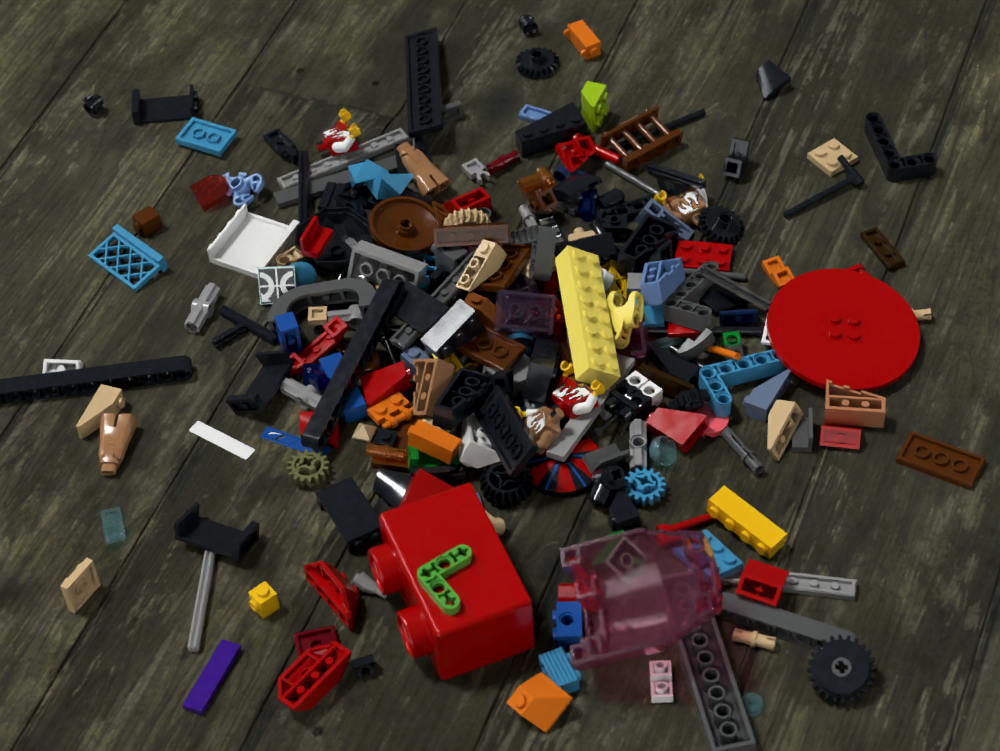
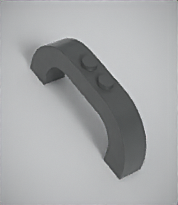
[268,278,376,334]

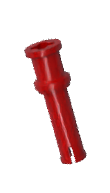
[572,133,622,166]

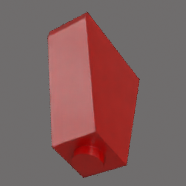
[360,361,413,408]
[646,407,710,454]
[398,469,455,507]

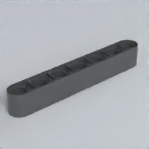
[712,592,857,650]

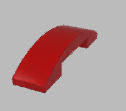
[288,315,349,377]

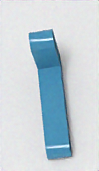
[698,349,786,418]

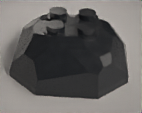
[295,207,373,270]

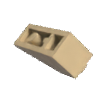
[76,384,125,439]
[767,399,804,461]

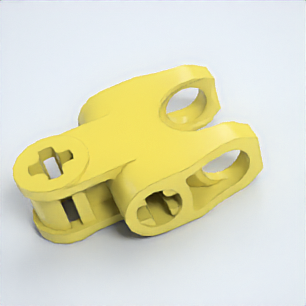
[607,291,644,349]

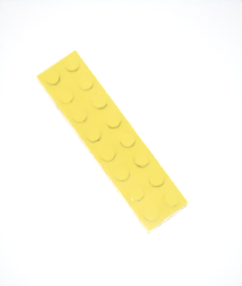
[555,245,621,389]

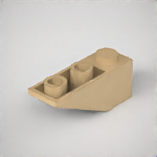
[455,239,508,292]

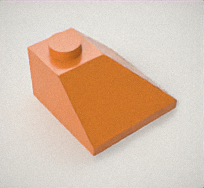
[507,672,573,733]

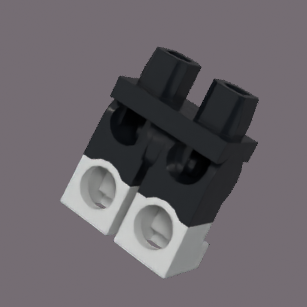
[604,370,663,423]

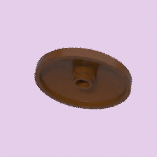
[369,196,442,256]

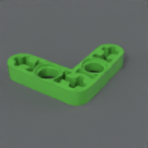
[417,544,472,615]

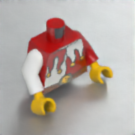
[316,108,360,156]
[549,360,606,419]

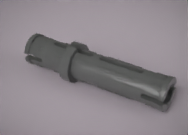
[721,427,764,475]

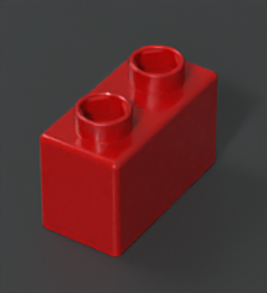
[368,483,535,680]

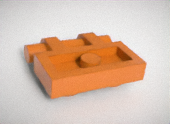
[367,391,413,429]

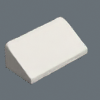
[42,359,84,374]

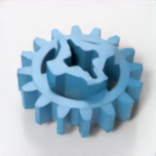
[624,467,666,507]

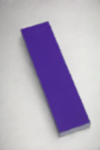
[182,639,241,715]

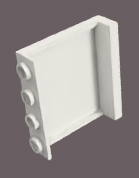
[207,203,300,279]

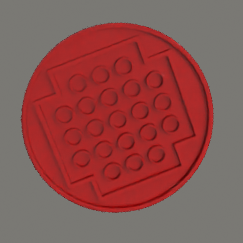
[766,269,920,392]

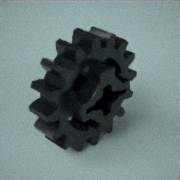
[667,388,711,412]

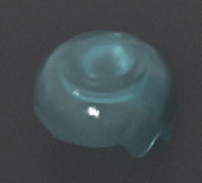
[649,436,677,466]

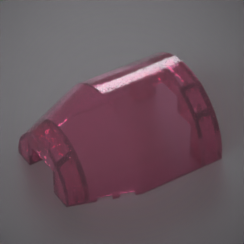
[560,528,723,671]

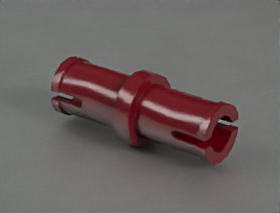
[486,150,520,175]

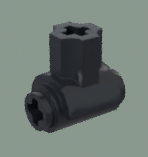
[587,465,626,508]

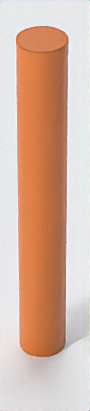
[706,345,741,360]

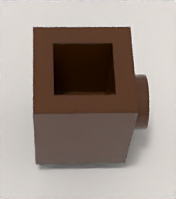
[132,206,162,237]

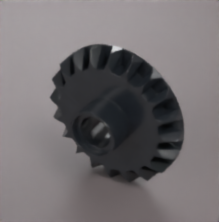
[515,47,559,78]
[698,204,745,245]

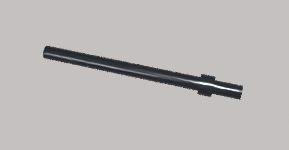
[614,109,706,151]

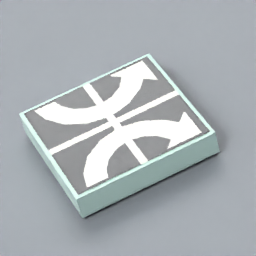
[257,266,296,305]

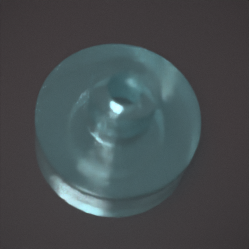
[742,693,763,716]

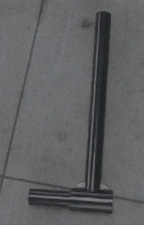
[783,155,865,219]

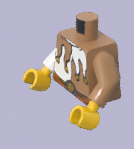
[654,173,708,227]
[515,406,564,455]

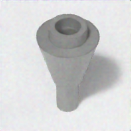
[352,571,389,599]

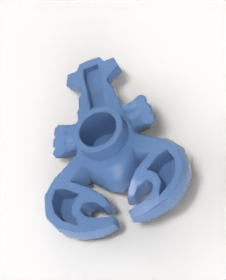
[219,172,265,209]

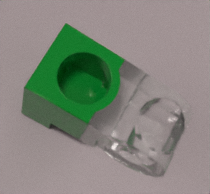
[721,331,744,360]

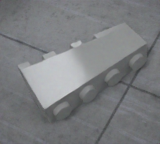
[347,240,428,287]

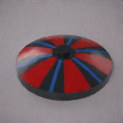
[526,436,599,497]

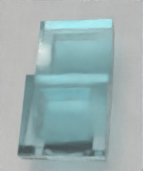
[100,506,126,544]

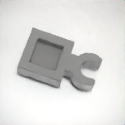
[461,158,490,185]

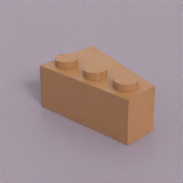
[413,358,455,418]

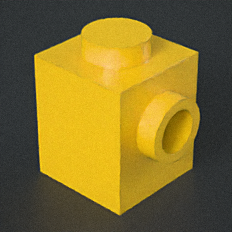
[248,581,280,619]

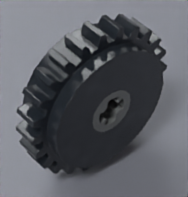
[807,634,877,704]

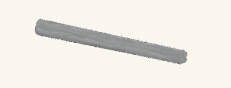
[187,550,216,652]

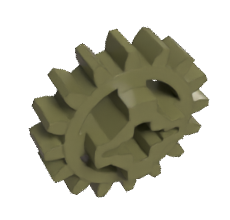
[286,449,330,487]

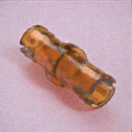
[365,443,407,462]

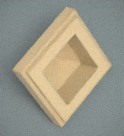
[352,423,377,443]

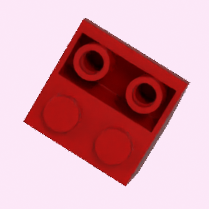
[443,187,492,214]
[735,558,789,608]

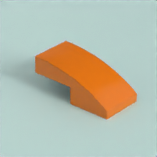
[761,255,795,288]

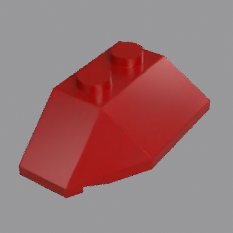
[303,561,360,631]
[278,641,352,712]

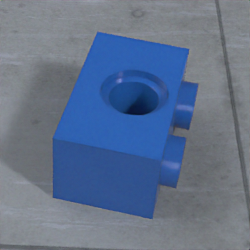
[274,311,303,356]
[552,601,583,649]

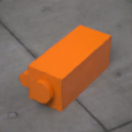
[563,20,601,60]
[407,419,463,465]

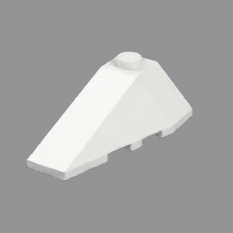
[458,412,501,468]

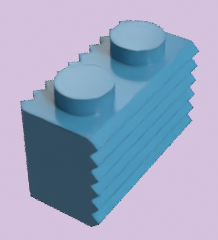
[539,647,582,693]

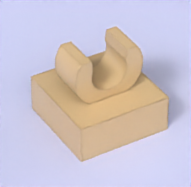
[308,306,328,328]

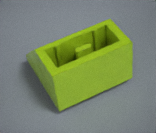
[581,81,609,133]

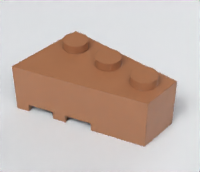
[824,379,886,428]

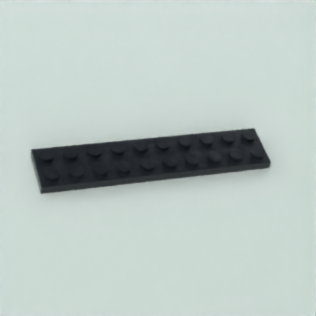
[405,27,444,138]

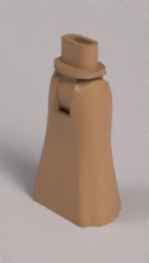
[396,142,451,198]
[99,413,138,475]

